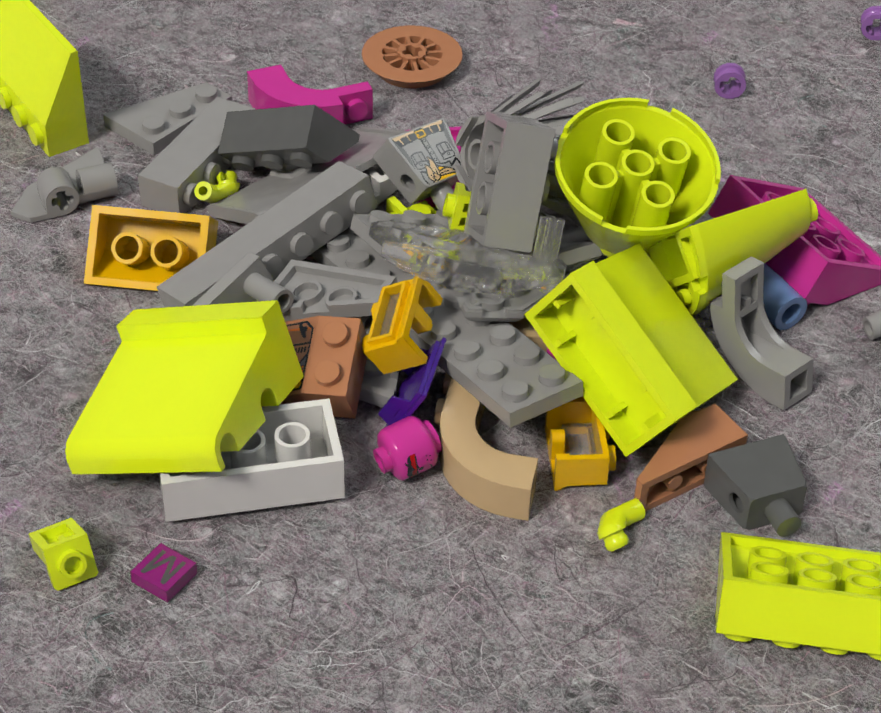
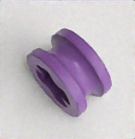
[861,6,881,41]
[714,63,746,99]

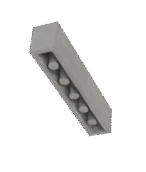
[157,161,378,307]

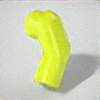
[194,171,240,204]
[597,498,646,552]

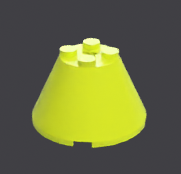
[554,98,721,257]

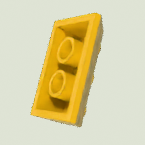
[84,205,218,291]

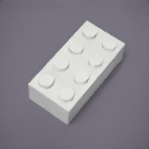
[159,398,345,522]

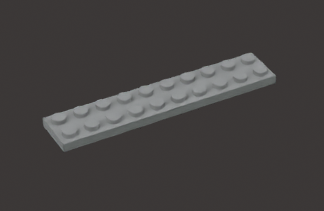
[310,213,583,428]

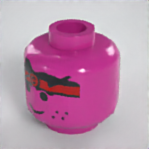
[373,416,442,481]

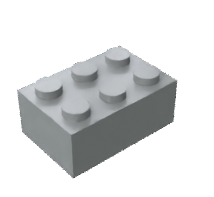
[464,111,558,253]

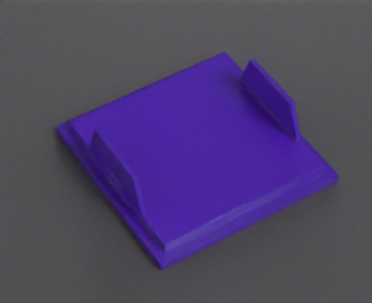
[378,337,447,426]

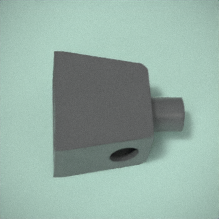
[703,434,807,537]

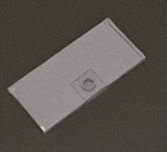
[207,126,406,224]

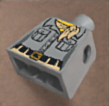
[373,117,461,210]

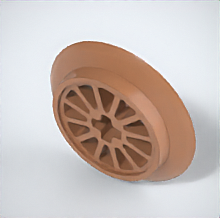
[362,25,463,88]

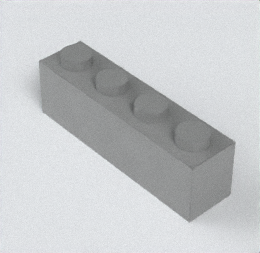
[138,96,255,213]

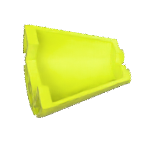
[645,189,818,316]

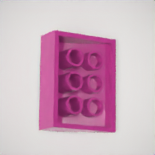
[708,175,881,305]

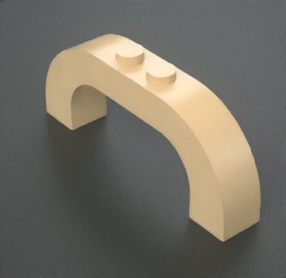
[434,317,547,521]

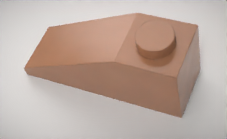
[634,403,748,512]

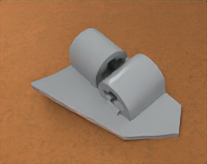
[11,148,119,223]

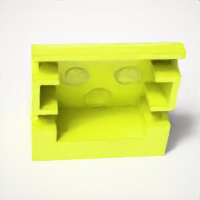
[524,243,738,457]
[65,300,304,474]

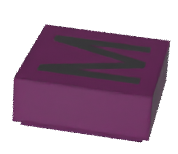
[130,543,197,603]

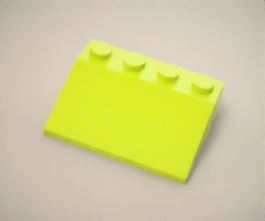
[0,0,89,157]
[715,532,881,661]

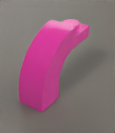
[247,64,373,124]

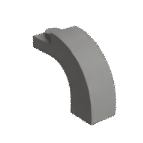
[710,256,814,410]

